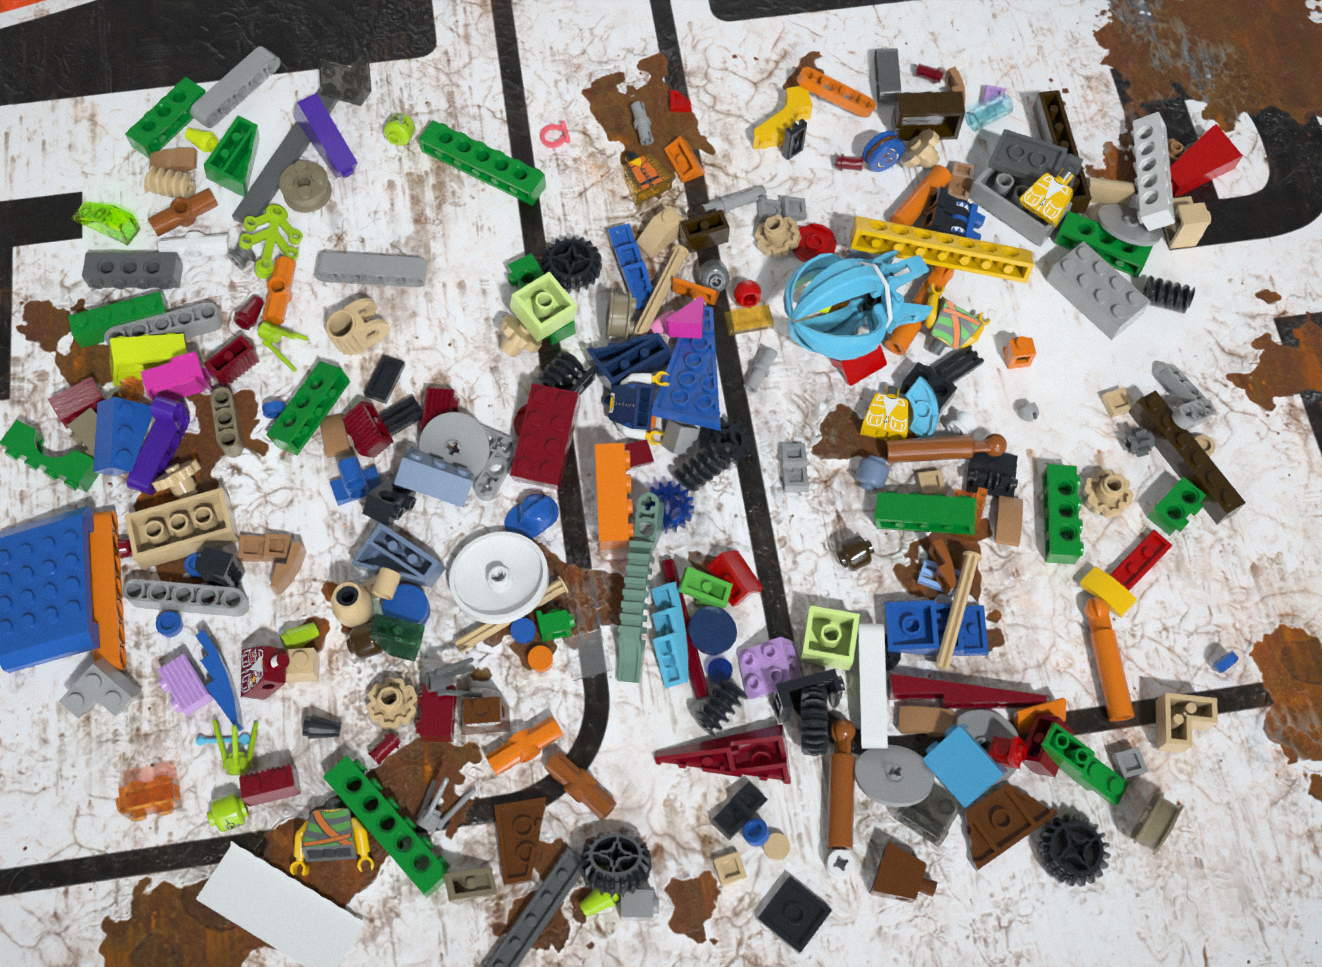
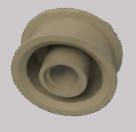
[279,160,332,213]
[606,289,636,342]
[1129,792,1184,856]

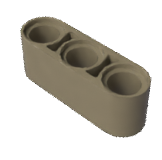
[210,387,244,458]

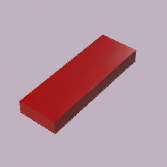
[1110,529,1173,591]

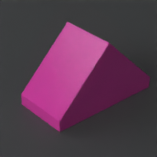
[665,296,704,339]

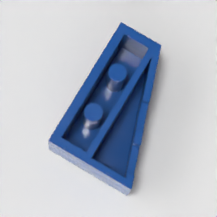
[93,397,152,477]

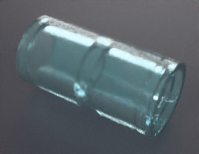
[965,93,1013,132]

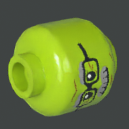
[384,113,415,146]
[207,793,249,832]

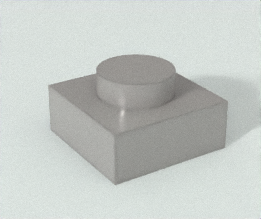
[1112,747,1148,779]

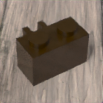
[679,206,730,254]

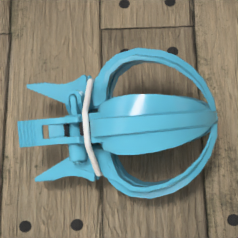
[783,250,933,360]

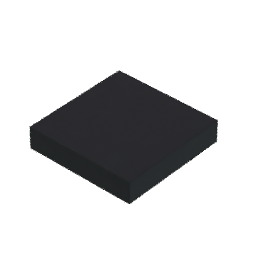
[757,876,832,954]

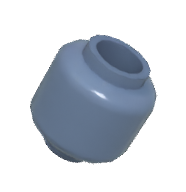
[855,455,890,492]

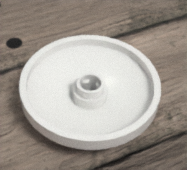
[449,532,549,624]

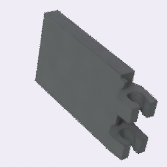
[988,129,1083,189]

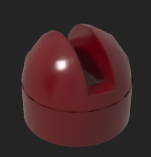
[117,538,133,559]

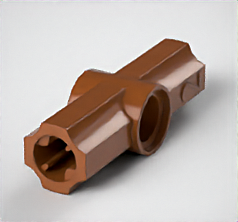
[148,188,219,237]
[544,751,617,821]

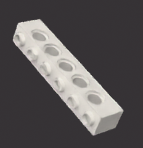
[1131,112,1175,231]

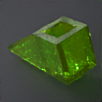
[72,201,141,246]

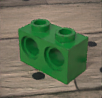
[1147,477,1207,536]

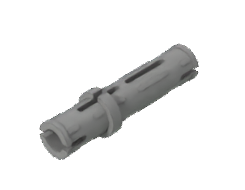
[701,185,767,214]

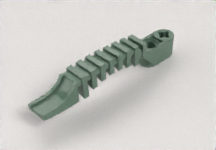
[617,492,664,683]

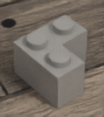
[58,658,142,718]

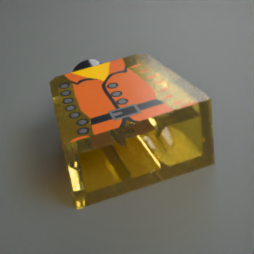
[623,151,672,205]

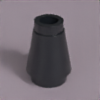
[302,713,342,739]

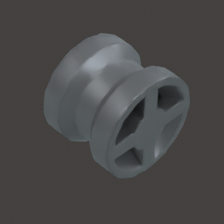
[227,242,256,270]

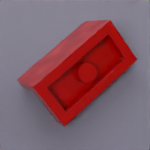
[830,344,887,386]
[706,550,764,607]

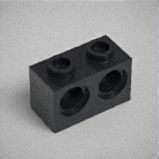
[900,362,958,415]
[362,476,417,526]
[195,546,245,589]

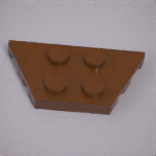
[963,783,1058,871]

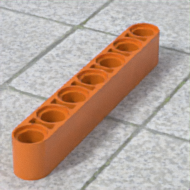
[88,510,127,671]

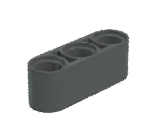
[874,48,901,102]

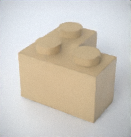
[1163,196,1211,249]
[1156,692,1218,753]

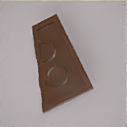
[494,797,547,886]

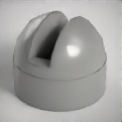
[1018,402,1039,422]

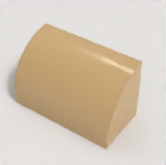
[1086,177,1135,206]

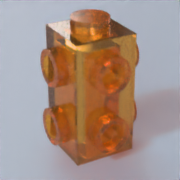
[116,775,182,821]

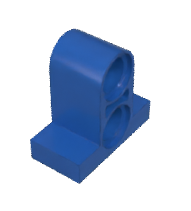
[330,457,382,506]

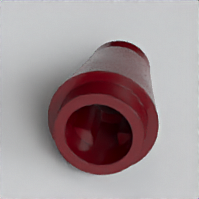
[234,296,264,330]

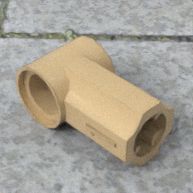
[363,568,402,600]

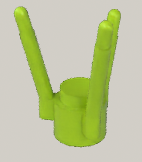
[258,321,308,372]
[212,719,259,776]

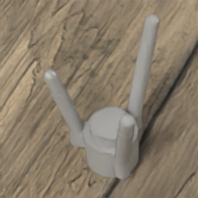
[415,777,476,833]

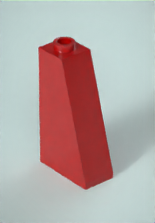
[1170,124,1243,198]

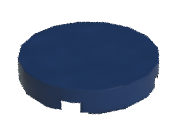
[687,606,737,656]

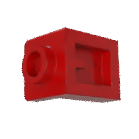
[989,736,1027,769]

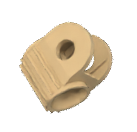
[325,298,389,356]

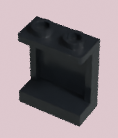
[772,668,845,723]

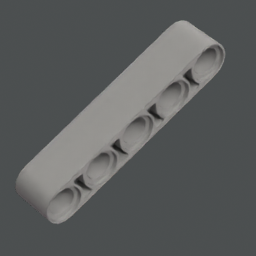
[190,46,280,129]
[315,252,428,287]
[104,302,223,347]
[122,579,249,617]

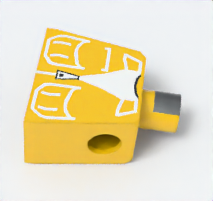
[1019,168,1074,228]
[860,386,908,440]

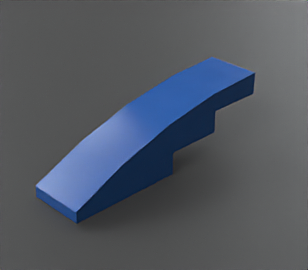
[608,223,653,310]
[195,629,244,732]

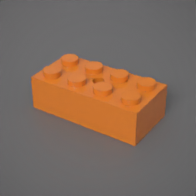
[595,443,634,550]

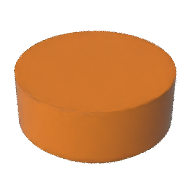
[528,646,553,672]

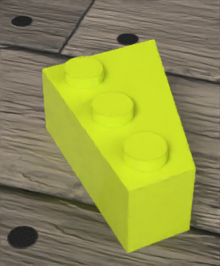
[109,333,187,387]

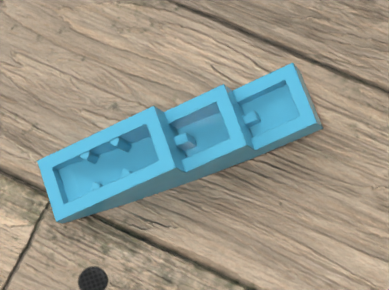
[651,582,688,688]

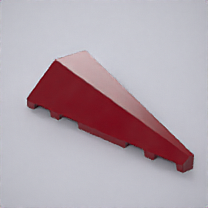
[654,724,791,784]

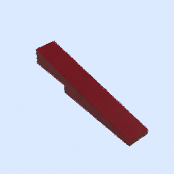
[887,674,1047,709]

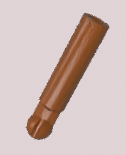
[886,433,1007,464]
[826,718,856,851]

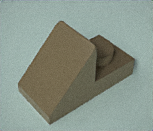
[443,867,497,905]

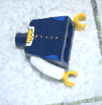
[604,371,670,445]

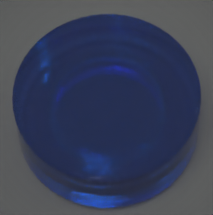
[707,658,733,684]

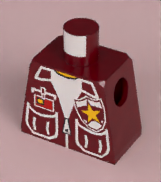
[241,646,290,700]

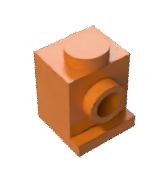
[1003,336,1037,369]

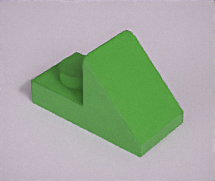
[678,566,733,608]

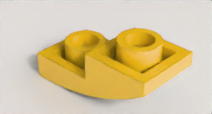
[1080,566,1137,618]

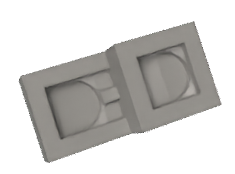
[758,196,807,222]
[781,443,809,493]

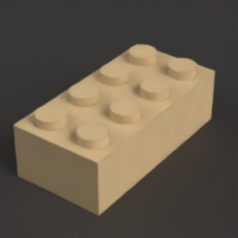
[125,488,239,569]

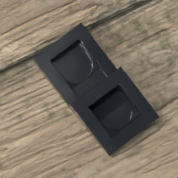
[710,782,768,841]

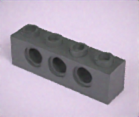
[82,252,183,290]

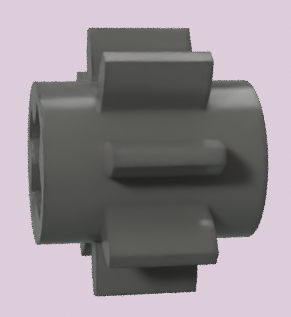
[1124,426,1155,457]

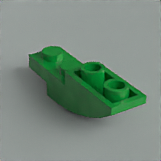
[1041,723,1129,805]

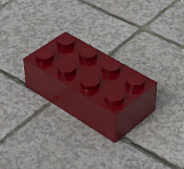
[510,383,581,490]

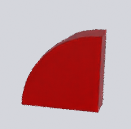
[670,90,692,112]

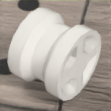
[946,411,977,436]
[825,850,854,880]

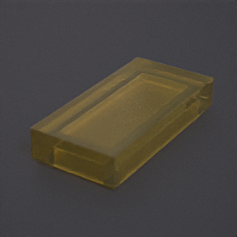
[724,305,774,336]

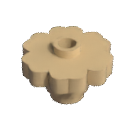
[899,129,940,170]
[755,215,801,258]
[499,315,542,357]
[152,459,201,499]
[1082,469,1134,518]
[366,677,418,731]

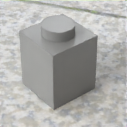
[621,889,659,921]

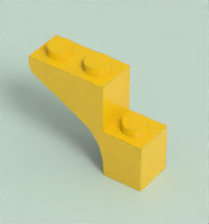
[752,86,813,150]

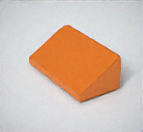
[664,136,705,183]
[672,277,719,305]
[1012,698,1066,735]

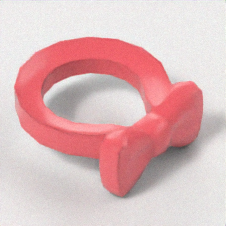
[540,120,570,148]

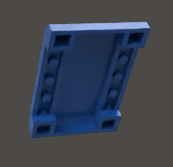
[0,506,100,673]

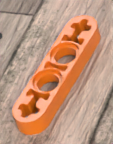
[797,67,876,118]

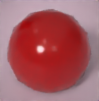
[733,279,762,308]

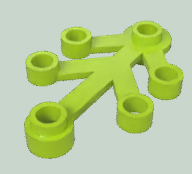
[239,204,303,279]

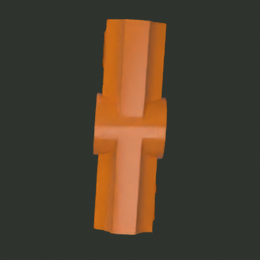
[263,256,297,326]
[485,716,564,776]

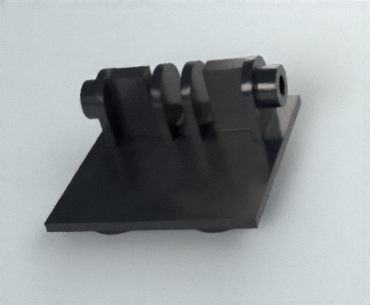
[965,452,1018,498]

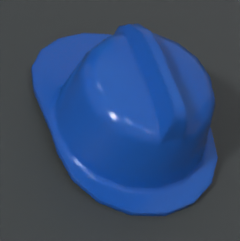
[505,494,559,540]

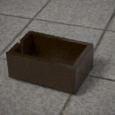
[891,91,966,141]

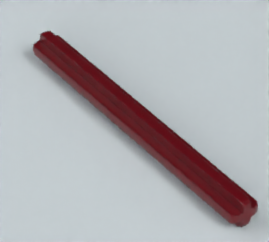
[661,559,709,700]

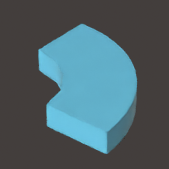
[905,376,939,438]

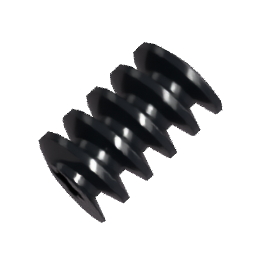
[1142,275,1195,314]
[533,351,584,390]
[674,442,729,492]
[693,680,748,737]

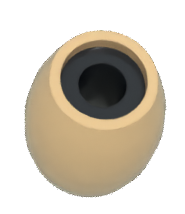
[331,582,374,628]

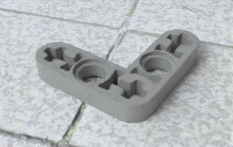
[1159,364,1216,430]
[474,425,518,501]

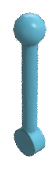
[196,734,250,746]

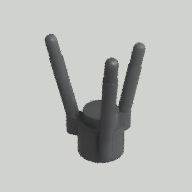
[425,657,483,698]

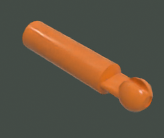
[889,165,952,226]
[885,265,954,355]
[1084,597,1135,722]

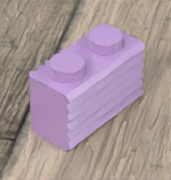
[157,653,214,716]

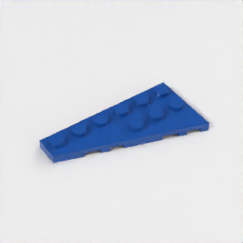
[651,306,721,431]

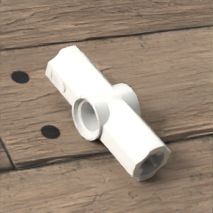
[158,231,232,262]

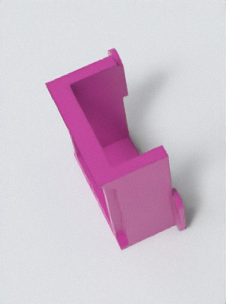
[141,352,214,400]

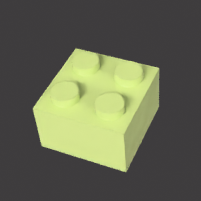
[510,272,578,342]
[800,605,860,671]

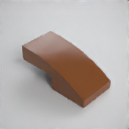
[928,538,956,596]

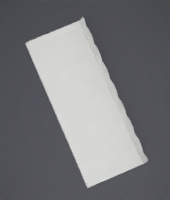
[196,841,364,967]

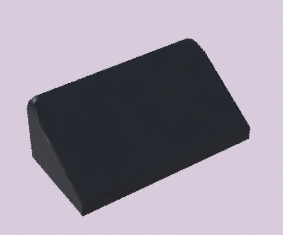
[565,366,595,395]

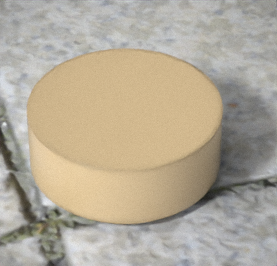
[1194,434,1215,457]
[763,833,790,861]

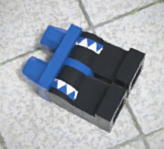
[922,186,985,240]

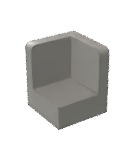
[661,419,700,456]

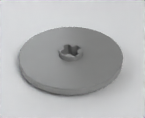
[1097,204,1162,246]
[419,412,490,478]
[944,710,1019,786]
[854,745,934,807]

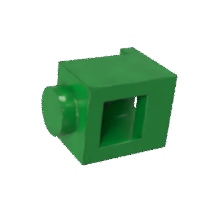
[536,609,575,642]

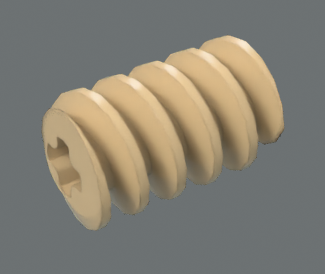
[144,165,196,199]

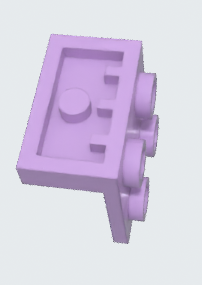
[738,637,802,700]

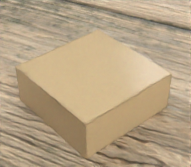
[1101,387,1134,418]
[916,470,946,495]
[713,852,747,887]

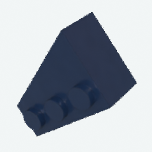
[586,333,671,395]

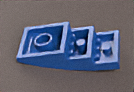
[885,600,989,656]

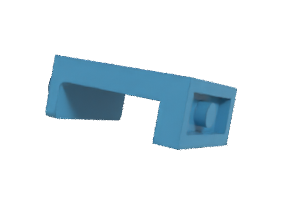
[922,723,1008,808]

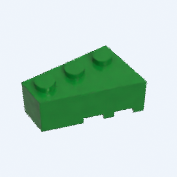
[204,115,260,197]

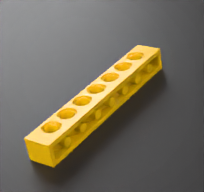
[849,215,1034,283]

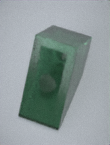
[369,613,425,662]

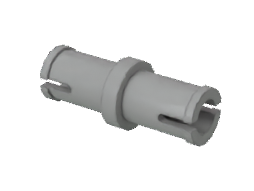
[631,101,654,146]
[743,347,778,393]

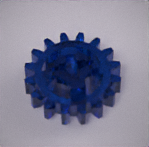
[647,481,694,534]

